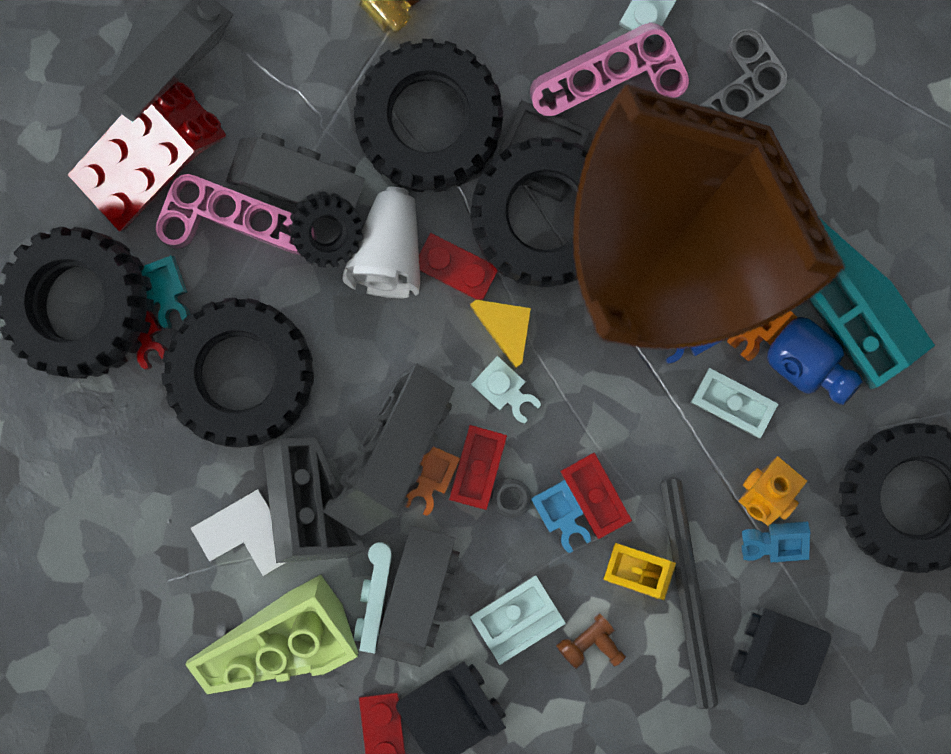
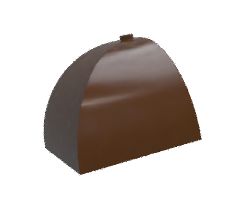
[573,84,845,349]

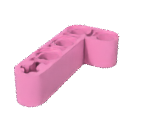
[529,23,689,116]
[156,174,316,255]

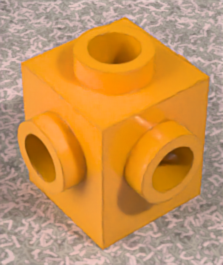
[738,456,807,526]

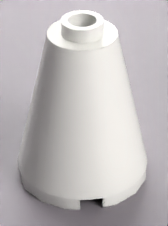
[343,186,421,298]

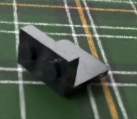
[731,606,831,705]
[396,661,506,754]

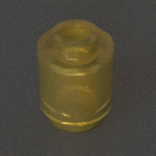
[359,0,412,33]

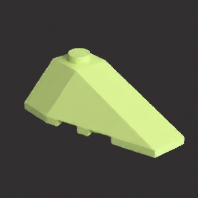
[185,575,359,694]

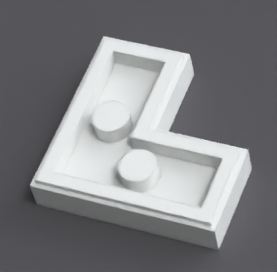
[191,489,287,576]

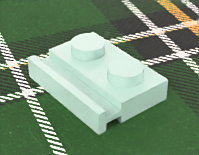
[470,575,566,665]

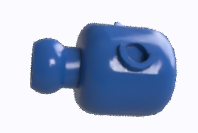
[767,317,862,405]

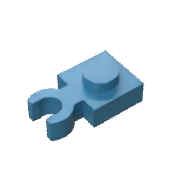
[531,480,591,553]
[741,522,810,563]

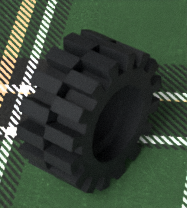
[289,192,363,268]

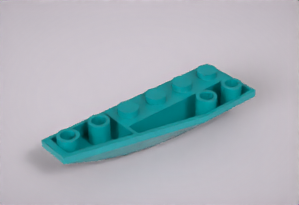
[809,218,935,389]

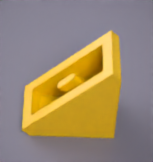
[470,300,531,369]
[603,543,676,600]

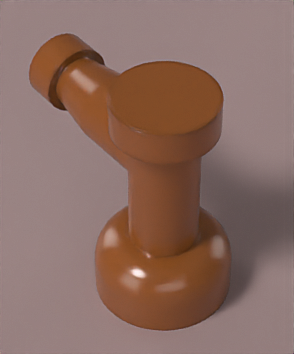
[556,613,626,669]

